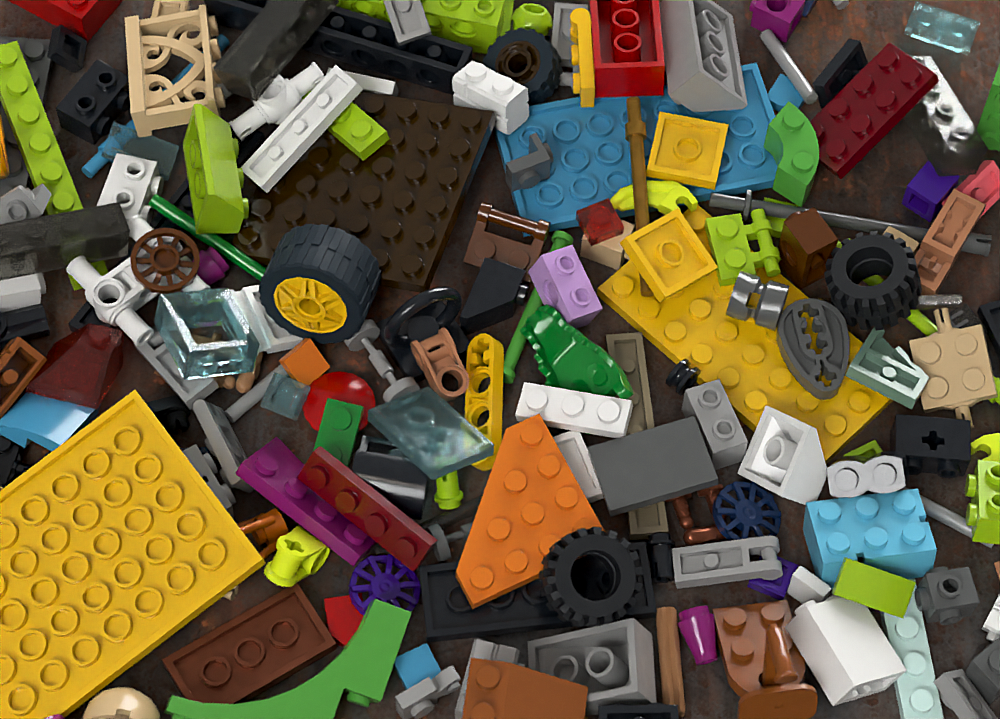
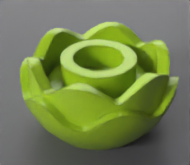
[511,3,553,36]

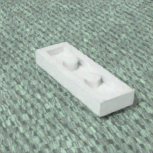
[515,382,633,438]

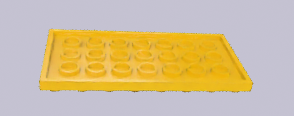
[597,204,893,464]

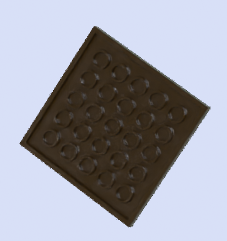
[231,92,497,293]

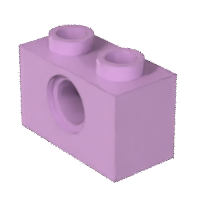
[528,245,603,329]

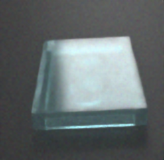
[367,386,494,480]

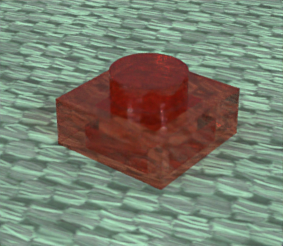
[576,198,624,246]

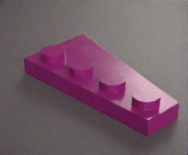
[235,437,376,567]

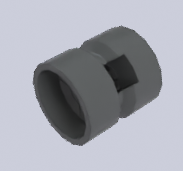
[726,271,789,331]

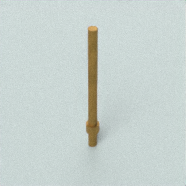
[625,97,654,297]

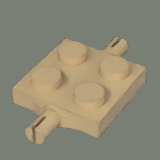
[909,308,998,429]

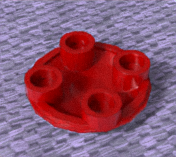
[302,371,376,432]

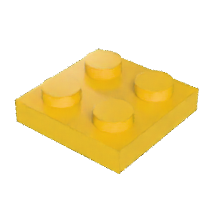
[646,111,729,190]
[620,208,718,303]

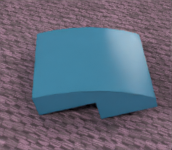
[0,384,101,451]

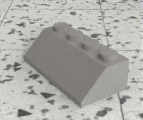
[659,0,748,112]

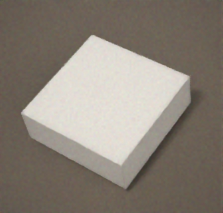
[787,566,831,604]

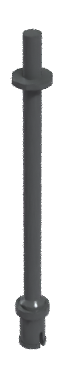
[709,189,992,257]

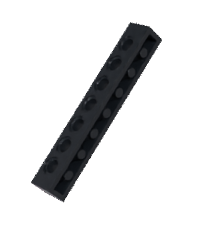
[204,0,473,95]

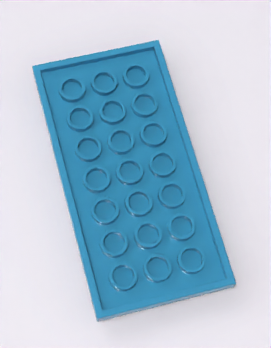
[493,62,778,237]

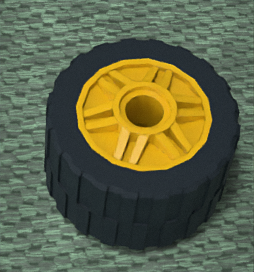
[258,224,381,344]

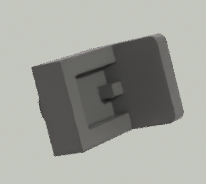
[505,133,554,192]

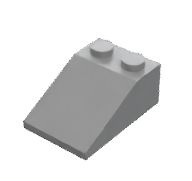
[528,618,656,715]

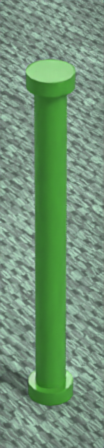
[503,231,574,384]

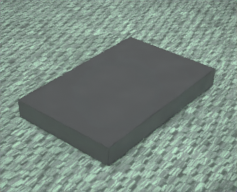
[587,416,718,517]

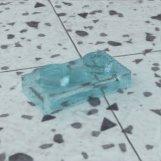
[904,1,980,55]

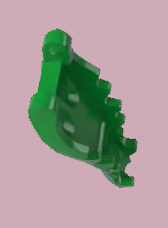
[520,304,634,435]

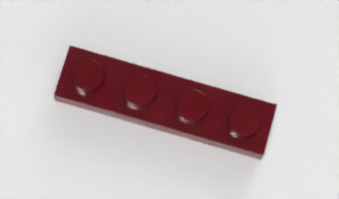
[297,446,438,572]

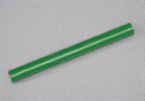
[148,193,266,281]

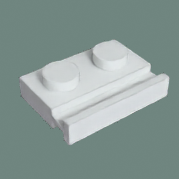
[225,285,303,356]

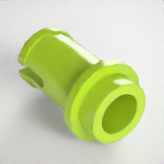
[433,459,464,510]

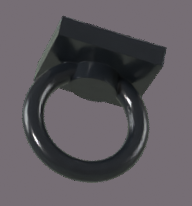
[376,286,470,383]

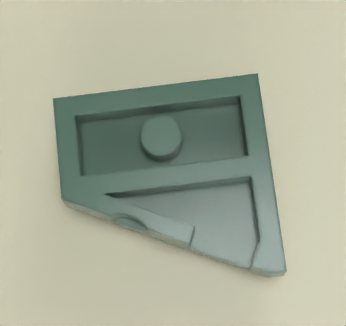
[845,326,929,409]

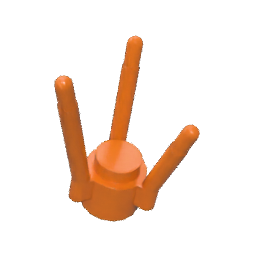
[237,508,289,559]

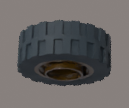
[483,28,563,106]

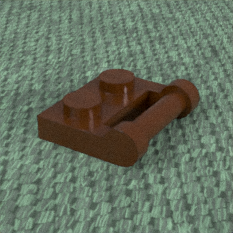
[463,202,551,284]

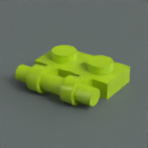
[704,209,781,286]

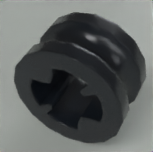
[666,359,701,396]

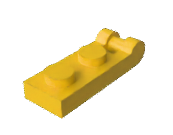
[570,8,595,108]

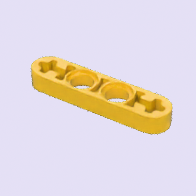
[463,333,504,471]

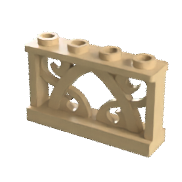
[125,4,226,138]

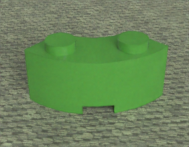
[763,101,819,207]

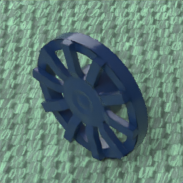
[712,481,781,541]

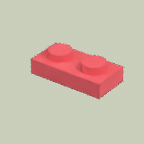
[941,160,1000,219]

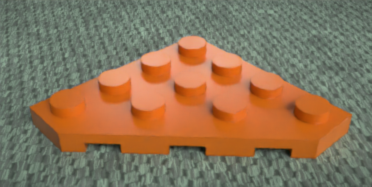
[455,414,604,609]

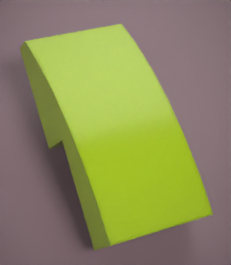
[832,557,916,618]

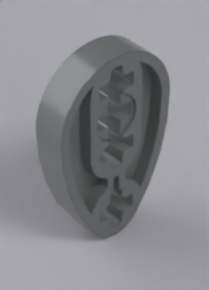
[776,298,849,400]

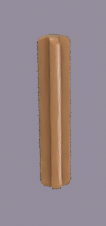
[656,607,686,718]

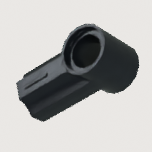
[0,303,50,352]

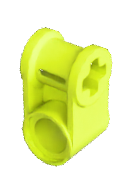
[264,526,331,587]

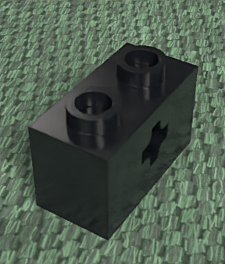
[890,414,971,478]

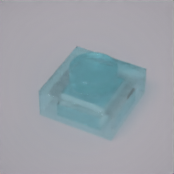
[260,372,311,421]

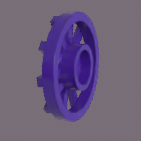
[349,554,420,616]

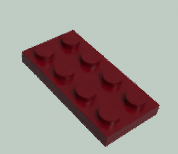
[810,42,940,179]

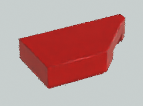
[324,593,363,647]

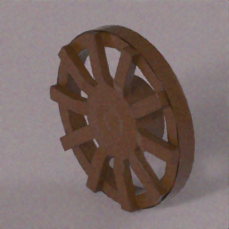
[130,228,200,295]

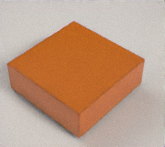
[279,338,330,390]

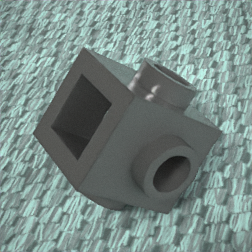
[915,566,980,625]

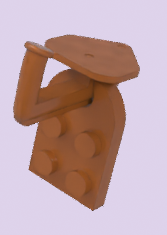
[712,600,818,719]

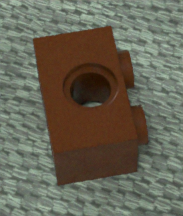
[778,207,838,290]

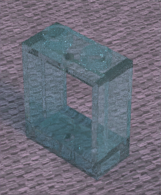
[154,288,260,380]

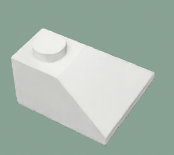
[737,405,827,505]

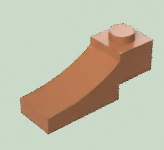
[915,189,986,305]

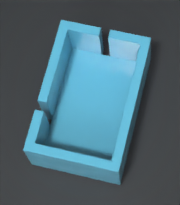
[803,488,937,589]

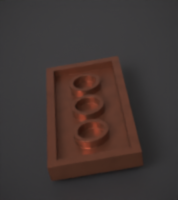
[162,583,337,704]

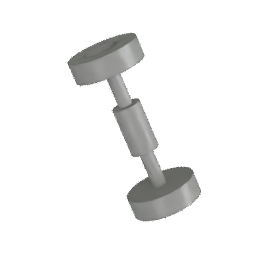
[343,319,420,409]

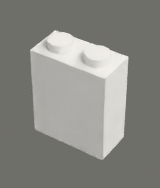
[785,595,907,706]

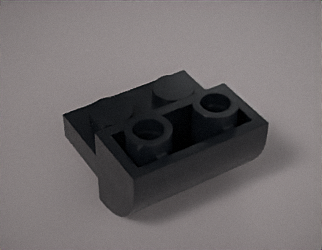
[352,435,436,520]

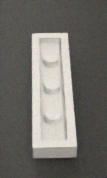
[241,65,363,193]

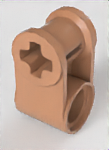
[410,327,469,401]

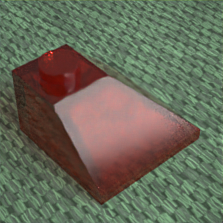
[27,323,124,409]

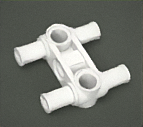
[204,30,325,141]
[66,214,211,347]

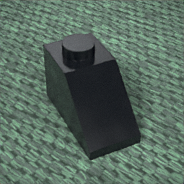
[460,257,530,336]

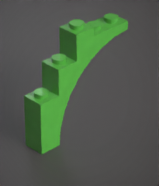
[164,599,412,719]

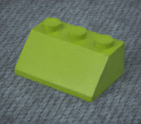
[183,104,249,234]

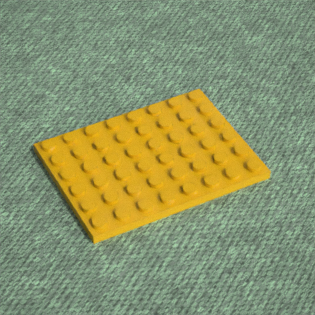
[0,390,266,719]

